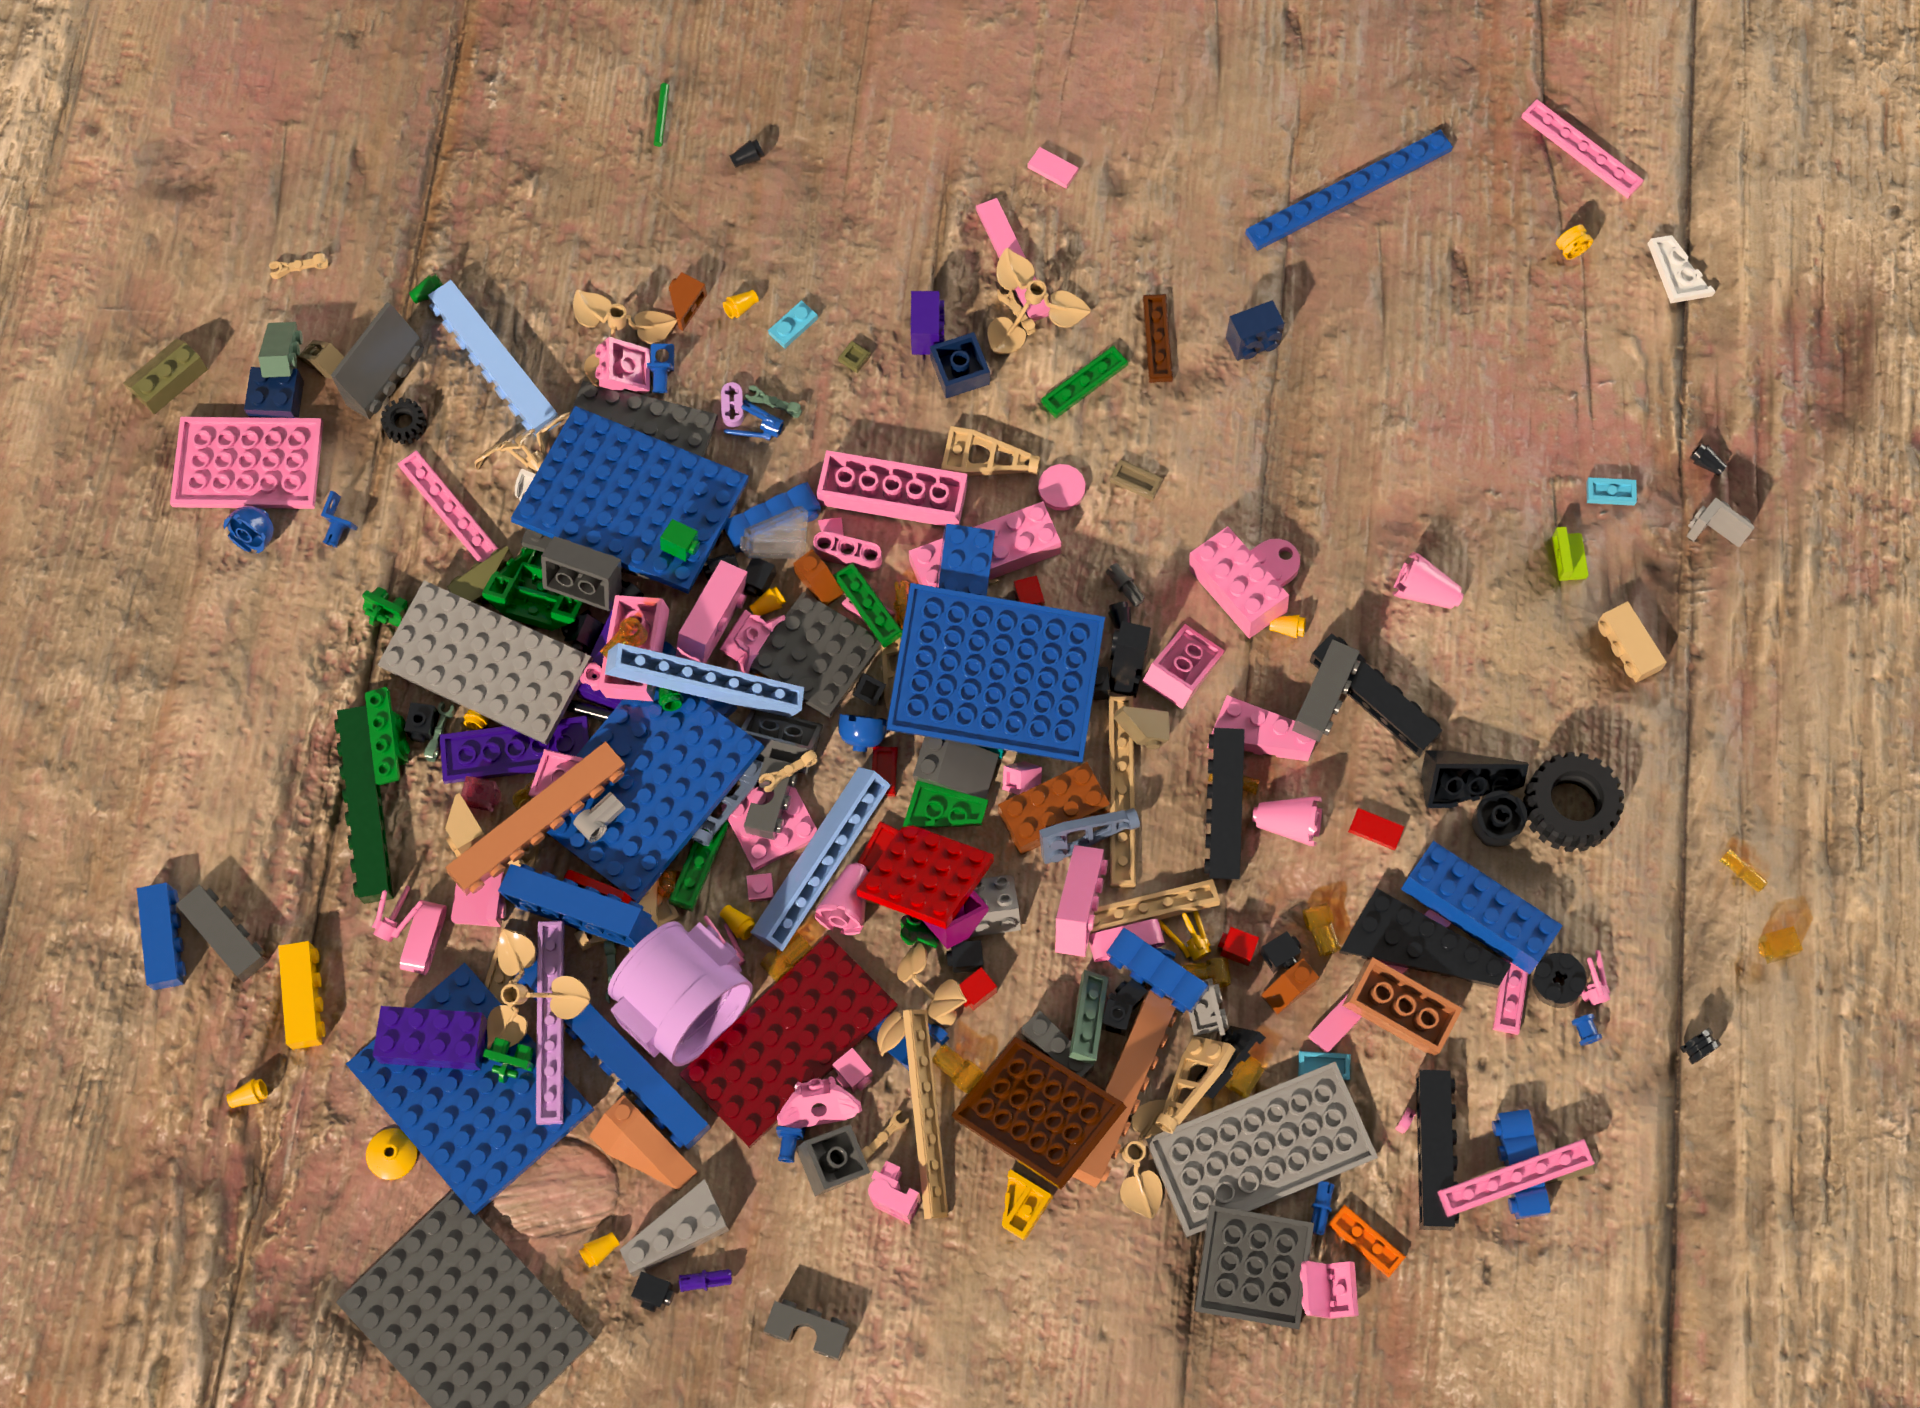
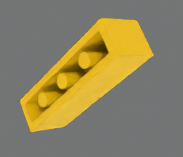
[278,941,326,1050]

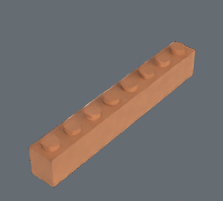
[445,741,625,896]
[1072,990,1178,1188]

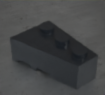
[1109,621,1151,698]

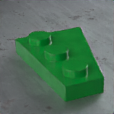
[903,780,989,828]

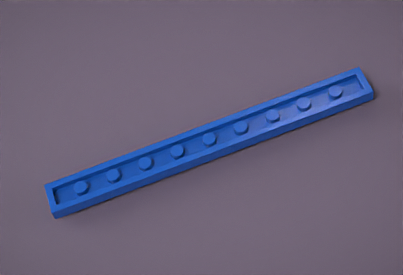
[1245,129,1453,251]

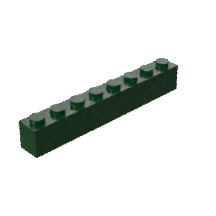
[334,705,394,904]

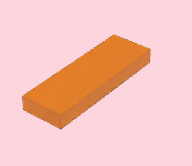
[1327,1204,1406,1278]

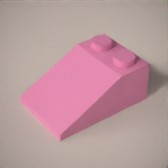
[1142,624,1225,709]

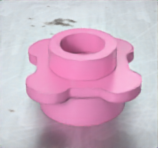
[580,662,602,691]

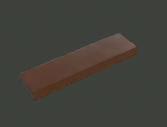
[1143,294,1173,383]

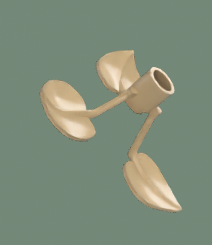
[987,248,1091,354]
[573,289,677,387]
[474,413,571,474]
[487,930,591,1049]
[877,943,967,1057]
[1118,1100,1167,1219]

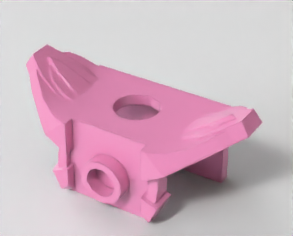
[719,610,785,674]
[777,1076,862,1129]

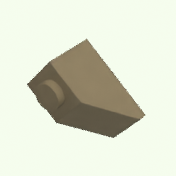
[298,340,344,379]
[1114,706,1169,749]

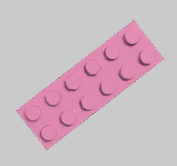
[817,450,968,526]
[909,502,1061,587]

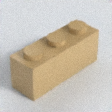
[1598,601,1667,683]

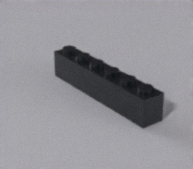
[1310,633,1443,758]
[1204,728,1245,881]
[1416,1070,1459,1231]

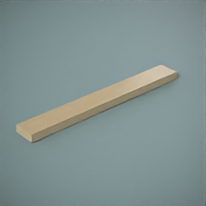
[1108,696,1136,888]
[903,1009,949,1219]

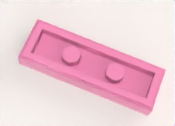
[1492,957,1528,1035]

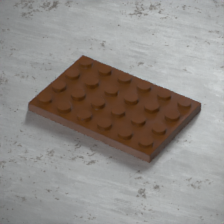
[951,1036,1127,1190]

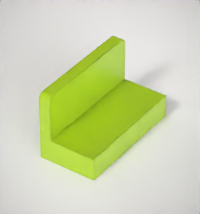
[1552,527,1588,581]

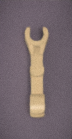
[269,253,328,279]
[997,289,1036,335]
[759,750,817,792]
[861,1110,910,1163]

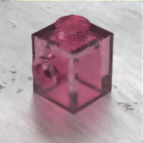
[461,776,501,812]

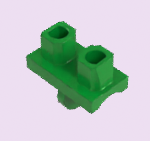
[362,587,408,627]
[483,1037,535,1083]

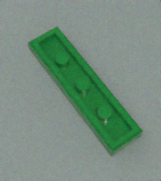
[1041,345,1128,419]
[833,562,902,648]
[668,817,729,912]

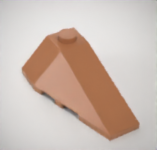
[590,1095,698,1191]

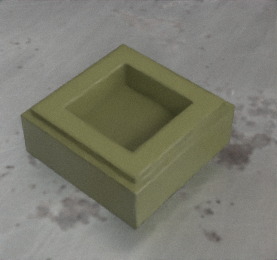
[838,341,871,373]

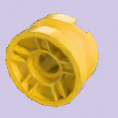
[1555,225,1594,260]

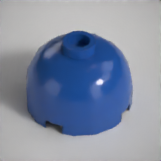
[223,506,274,553]
[838,714,887,752]

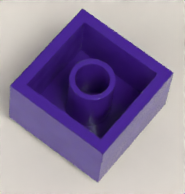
[911,291,945,355]

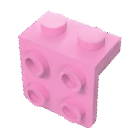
[451,872,506,927]
[1300,1261,1359,1319]

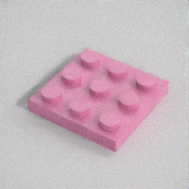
[721,786,817,871]

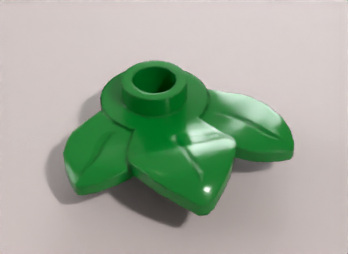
[900,915,939,948]

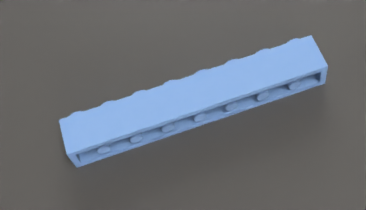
[428,280,561,437]
[605,643,804,718]
[750,767,891,951]

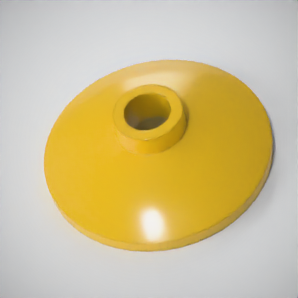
[366,1128,418,1180]

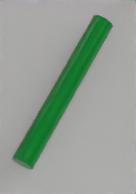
[654,83,670,147]

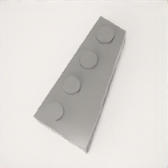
[620,1179,729,1277]

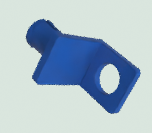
[647,344,674,393]
[321,491,358,548]
[776,1126,806,1163]

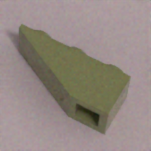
[447,546,513,606]

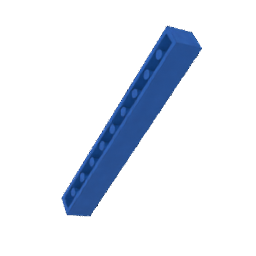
[513,949,711,1151]

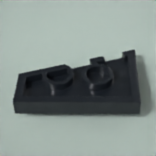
[1196,1026,1266,1099]

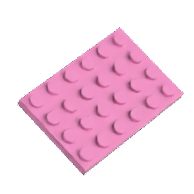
[170,417,323,509]

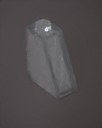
[740,506,808,559]

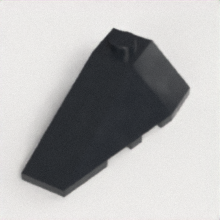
[1421,750,1529,808]

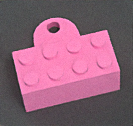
[1189,526,1300,639]

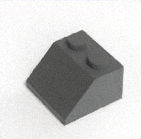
[796,1124,870,1197]

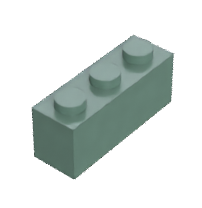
[258,322,303,378]

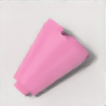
[1392,552,1464,609]
[1252,796,1322,847]
[815,863,869,935]

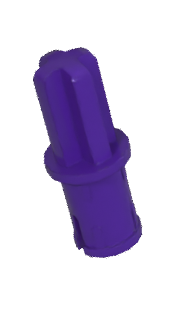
[679,1269,733,1292]

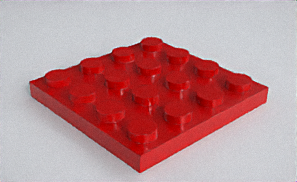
[856,825,994,929]

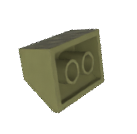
[123,338,208,415]

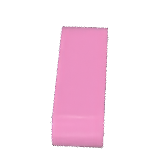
[813,531,882,572]
[400,900,447,975]
[1089,919,1165,962]

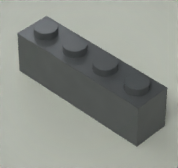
[1292,639,1361,742]
[176,884,267,982]

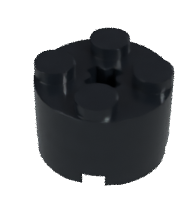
[1472,791,1527,847]
[1532,953,1586,1008]

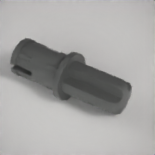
[1106,563,1145,607]

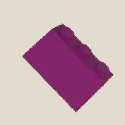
[923,891,989,949]

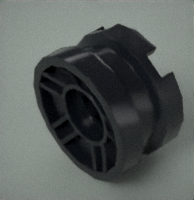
[1680,1028,1722,1065]

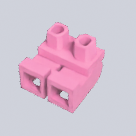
[868,1161,922,1224]

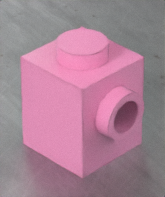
[832,1048,873,1092]

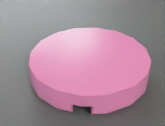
[1038,464,1086,511]

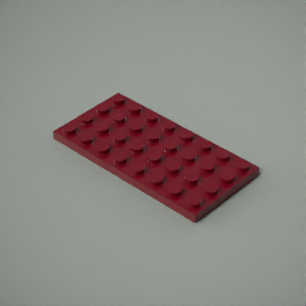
[679,935,898,1149]

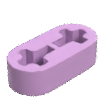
[721,382,744,428]

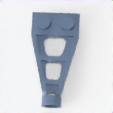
[692,759,763,846]
[1039,808,1140,864]

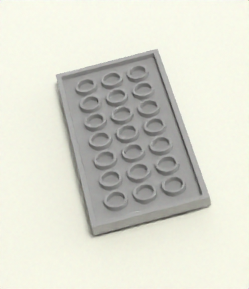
[378,580,593,745]
[1145,1062,1378,1238]

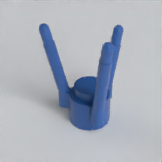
[724,400,784,441]

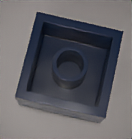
[1226,300,1285,361]
[930,332,990,399]
[244,367,304,418]

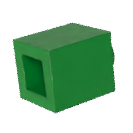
[660,519,700,562]

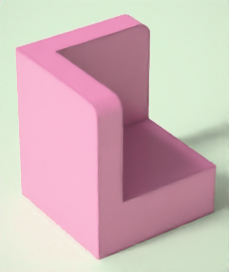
[1002,761,1042,795]

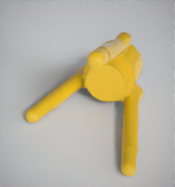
[1158,911,1212,961]

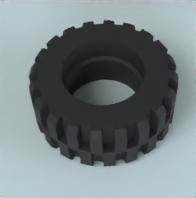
[1523,752,1624,852]

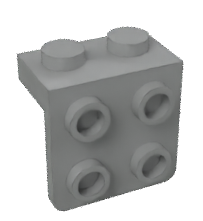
[1686,498,1754,547]
[971,875,1021,937]
[1188,978,1229,1036]

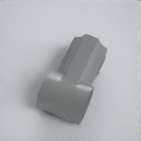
[573,792,626,843]

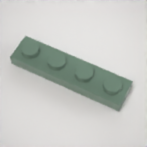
[1069,970,1109,1065]

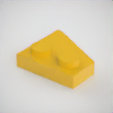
[1002,1169,1053,1241]

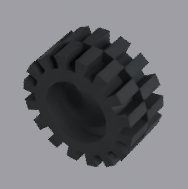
[381,398,427,444]

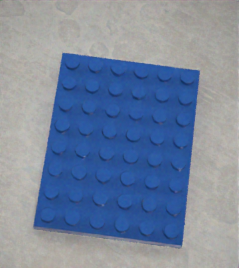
[511,406,749,594]
[886,583,1105,763]
[547,686,765,903]
[346,962,594,1215]

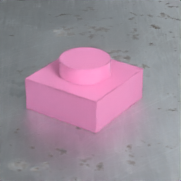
[746,873,774,902]

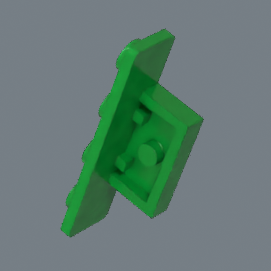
[365,687,410,785]

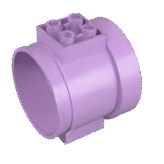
[608,921,753,1066]

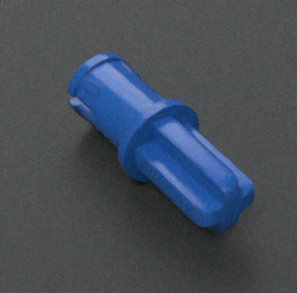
[1311,1181,1335,1235]

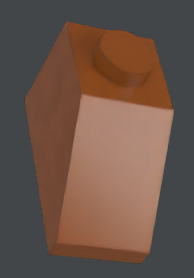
[669,272,707,331]
[793,549,843,606]
[1261,958,1320,1015]

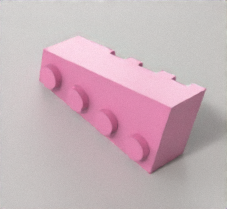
[1207,695,1316,761]
[1055,845,1108,957]

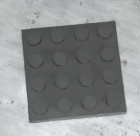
[750,592,882,718]
[1194,1205,1314,1329]

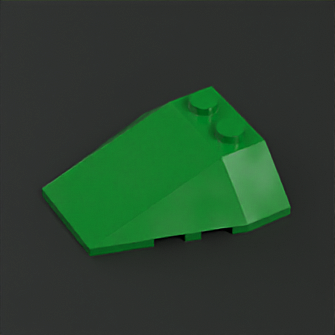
[482,547,583,631]

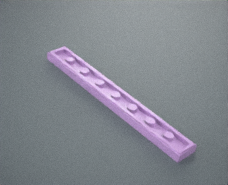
[536,920,565,1125]

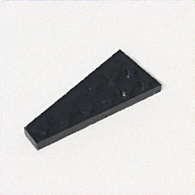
[1339,888,1511,988]

